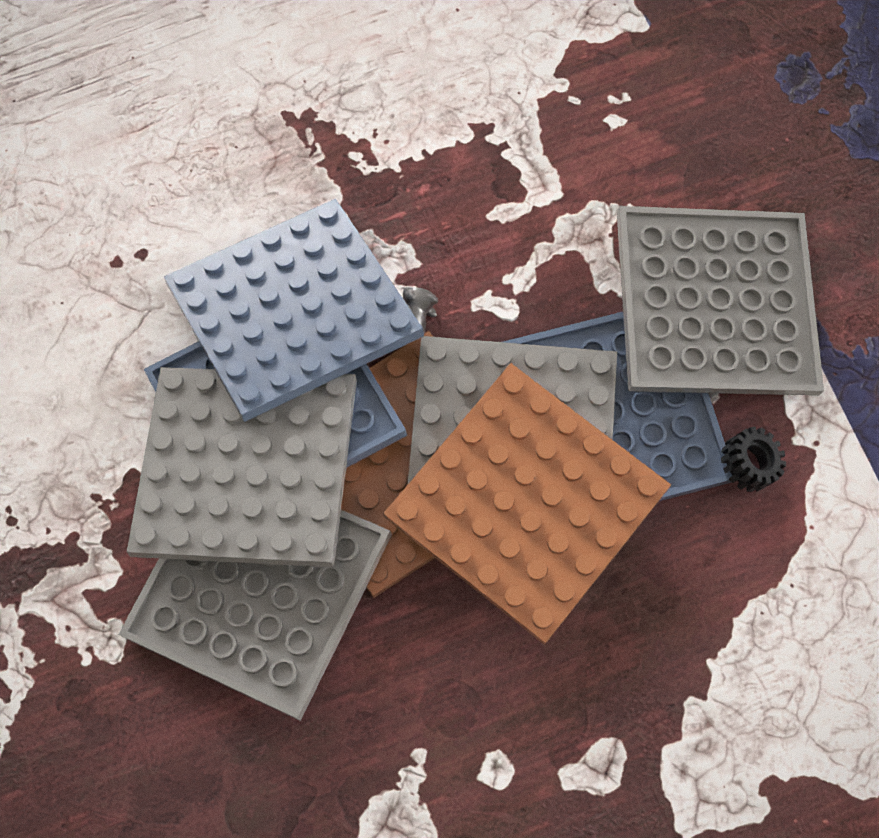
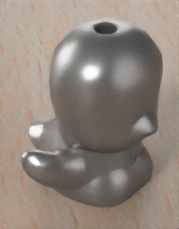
[403,287,438,340]

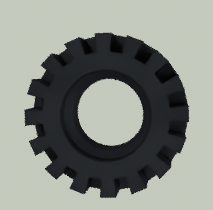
[721,427,786,492]

